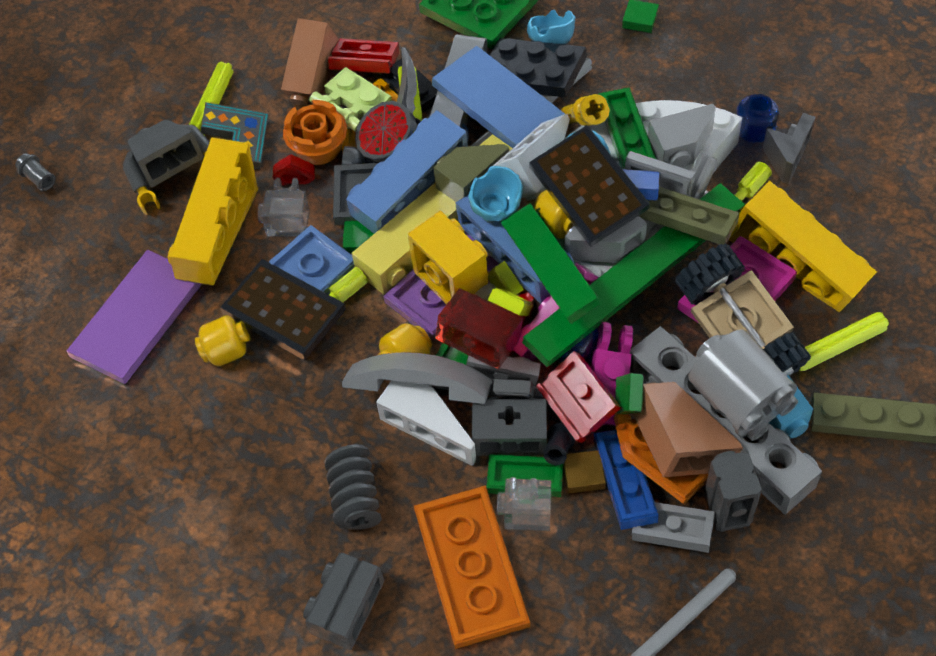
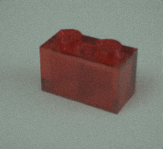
[435,288,523,370]

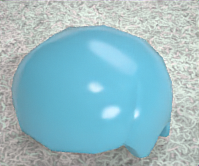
[527,10,576,44]
[468,166,523,221]

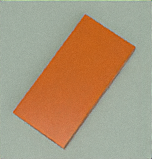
[414,485,530,649]

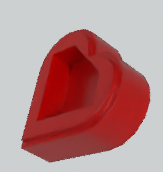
[272,154,315,185]

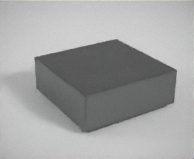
[493,379,535,399]

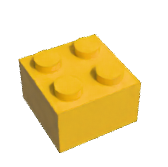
[408,210,489,316]

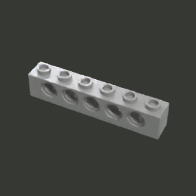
[629,326,822,515]

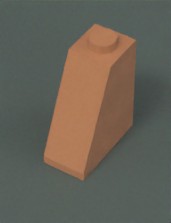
[281,18,339,106]
[633,382,743,477]

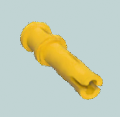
[561,94,610,126]

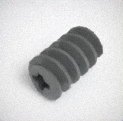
[324,444,382,530]

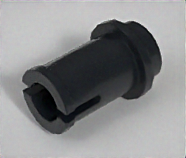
[543,422,576,466]

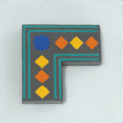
[201,102,268,170]

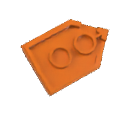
[614,413,708,505]

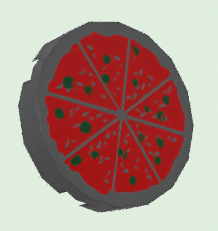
[355,101,417,163]

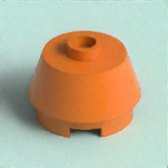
[283,100,347,165]

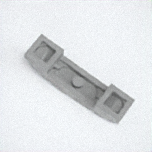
[342,352,492,404]

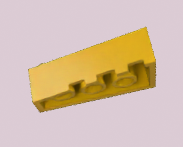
[168,137,258,286]
[729,181,877,312]

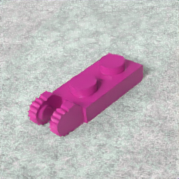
[591,322,633,426]

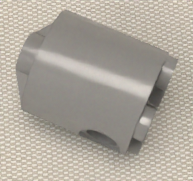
[689,329,798,441]

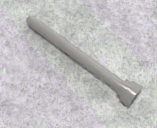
[631,569,736,656]

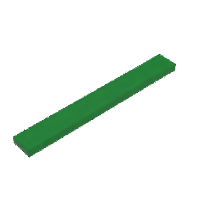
[522,183,745,367]

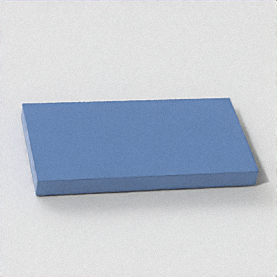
[432,46,565,148]

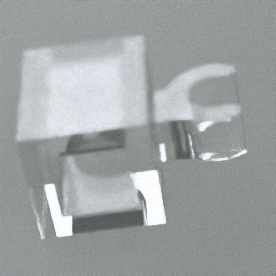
[258,178,310,237]
[497,477,551,531]

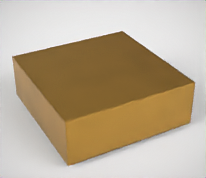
[563,450,606,494]

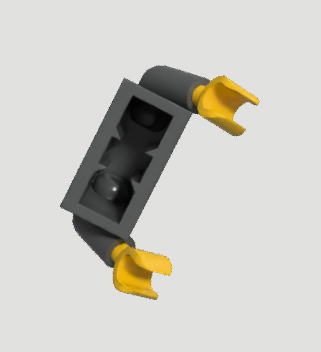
[123,120,210,215]

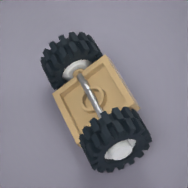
[675,243,811,377]

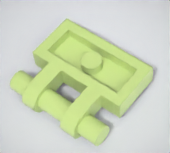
[309,67,392,132]

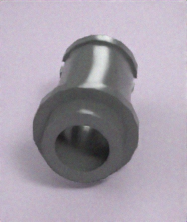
[15,153,56,191]

